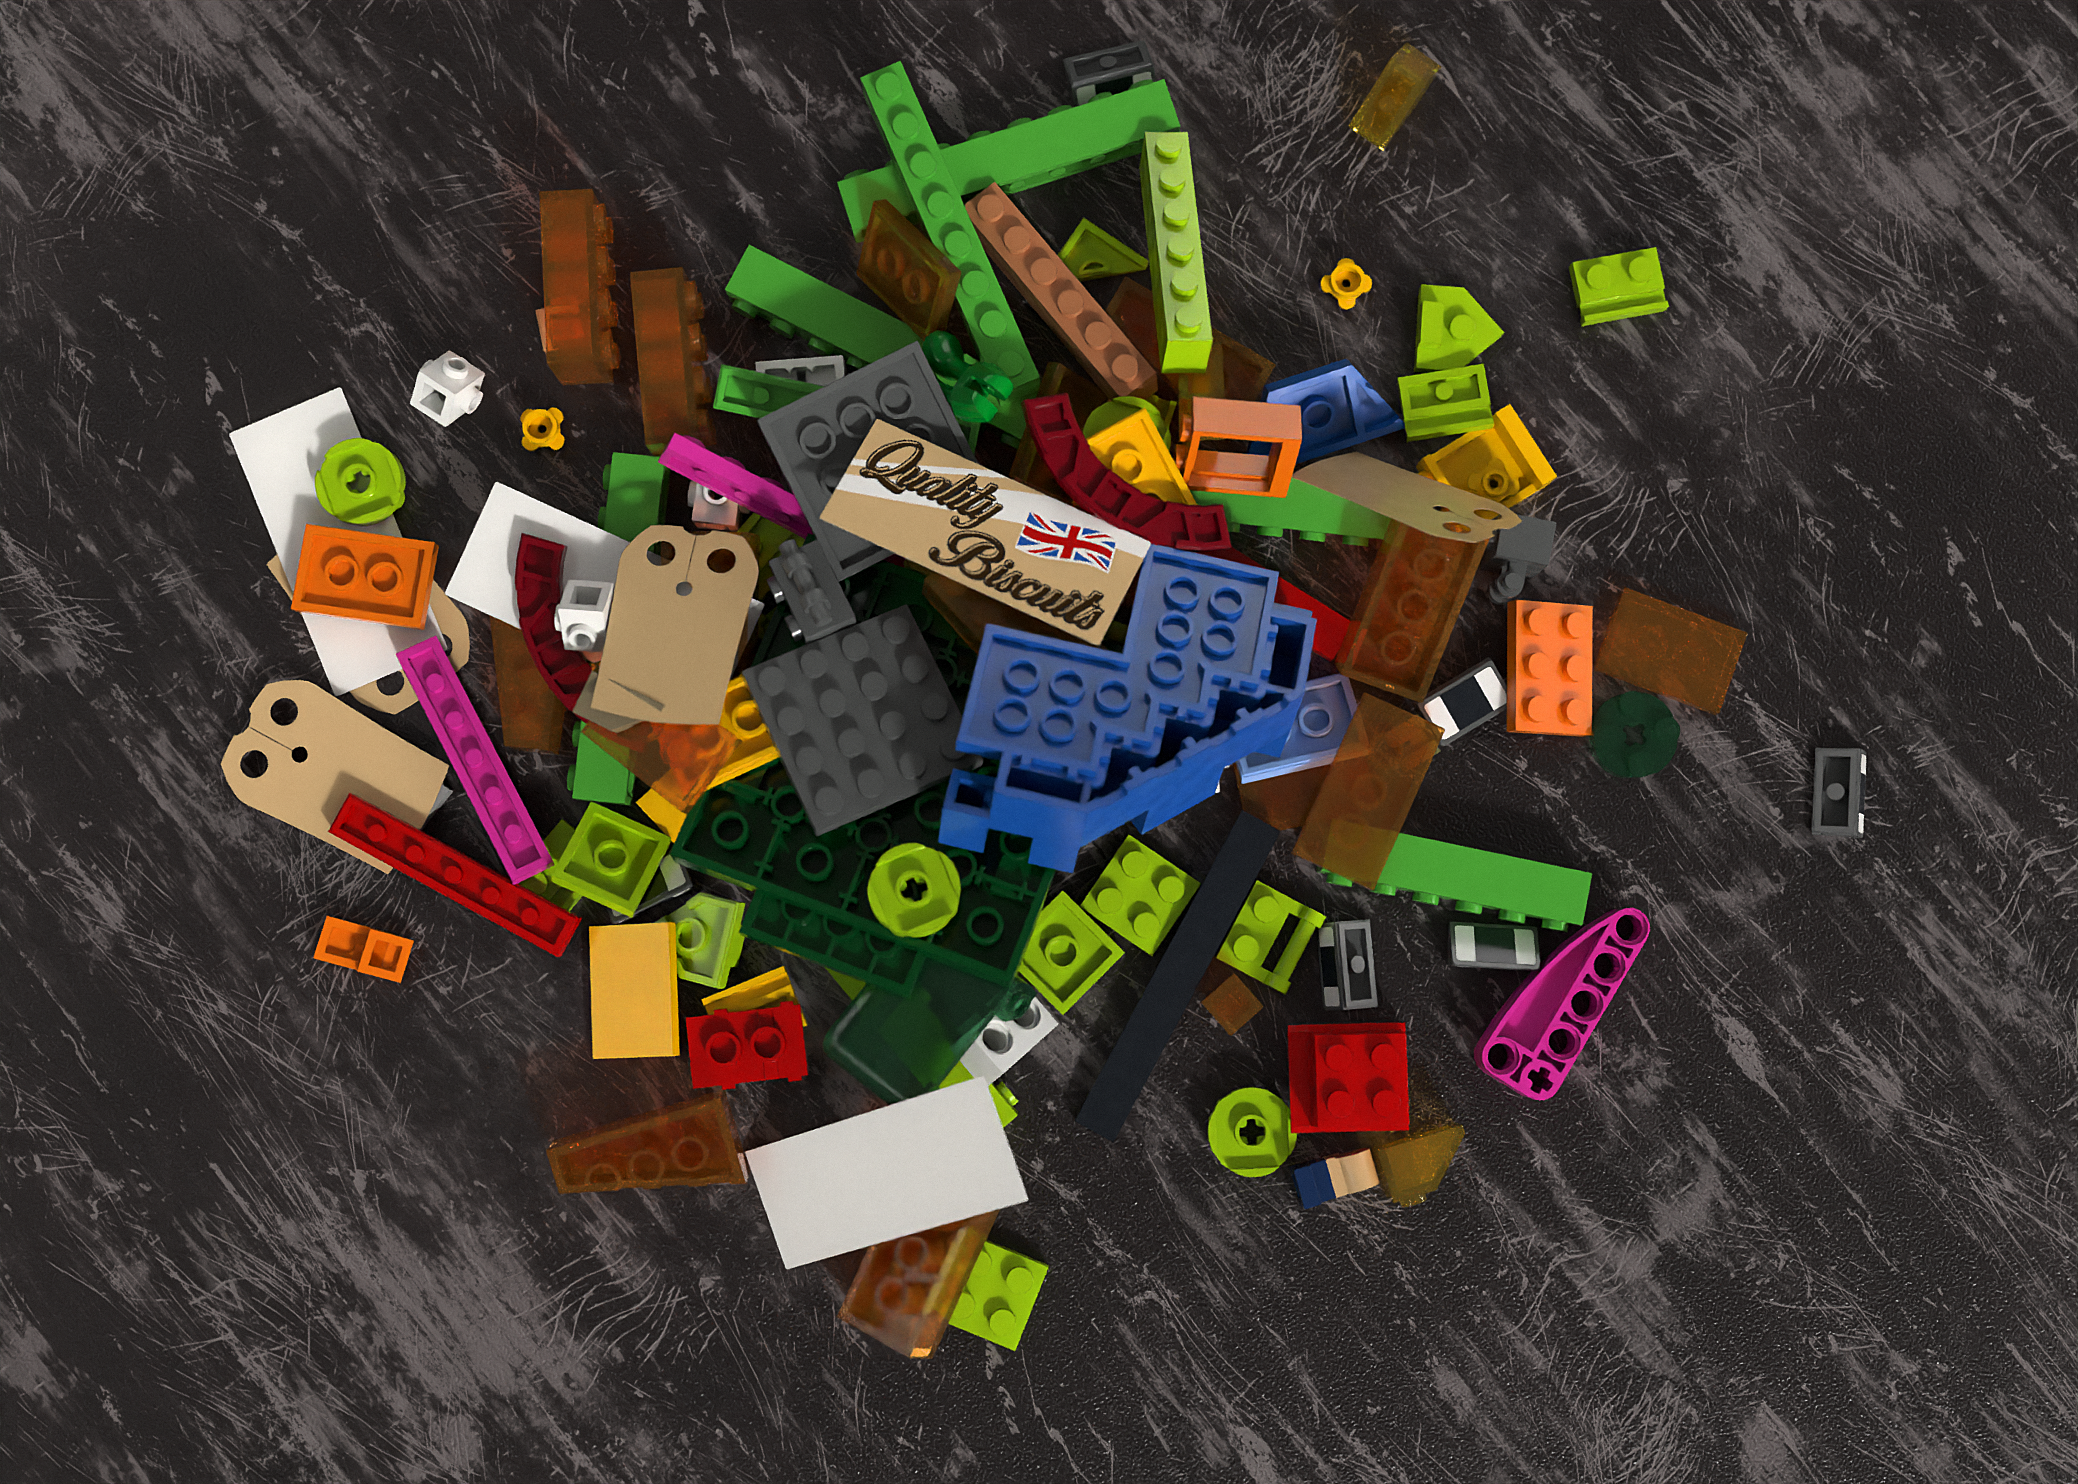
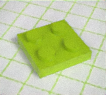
[551,801,671,918]
[1080,835,1201,956]
[1019,890,1125,1015]
[933,1232,1049,1351]

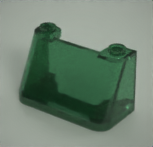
[823,957,1038,1106]

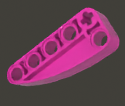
[1474,908,1650,1100]

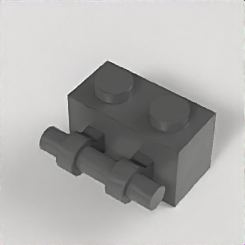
[1475,514,1556,605]
[766,539,857,645]

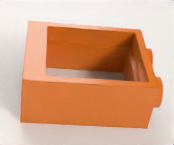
[1173,397,1302,498]

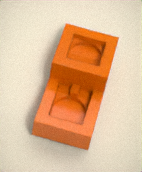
[313,915,414,983]

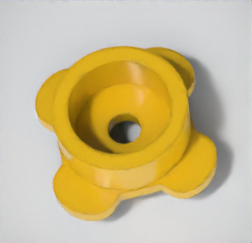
[1320,258,1372,309]
[520,407,565,452]
[1467,458,1520,503]

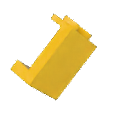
[1415,404,1557,533]

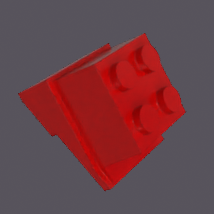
[1287,1021,1409,1133]

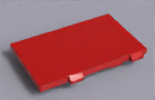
[686,1000,808,1090]

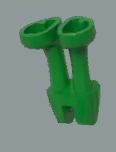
[922,330,1014,422]

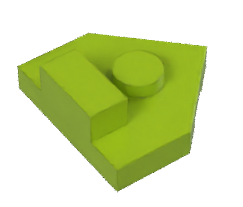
[1414,284,1504,373]
[655,892,745,989]

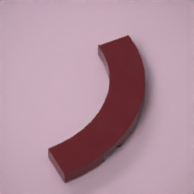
[1021,393,1232,552]
[515,533,653,753]

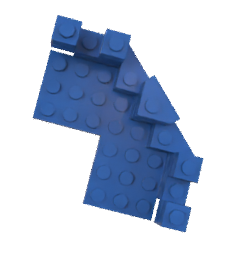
[938,544,1317,873]

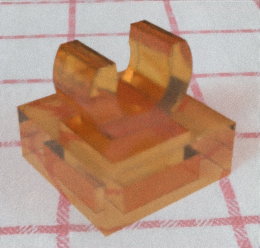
[1200,973,1264,1036]

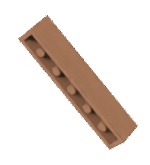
[964,182,1158,401]

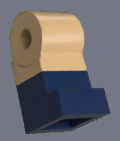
[1289,1148,1379,1209]

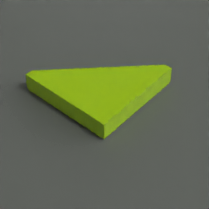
[1057,218,1149,282]

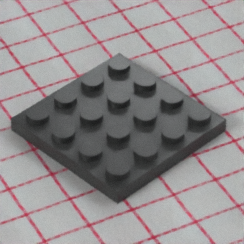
[756,341,978,582]
[742,604,983,836]

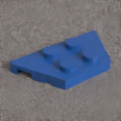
[1246,358,1405,464]

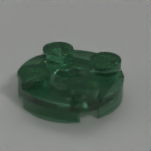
[1590,691,1680,779]

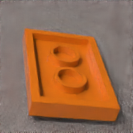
[291,524,439,630]
[1506,600,1592,737]

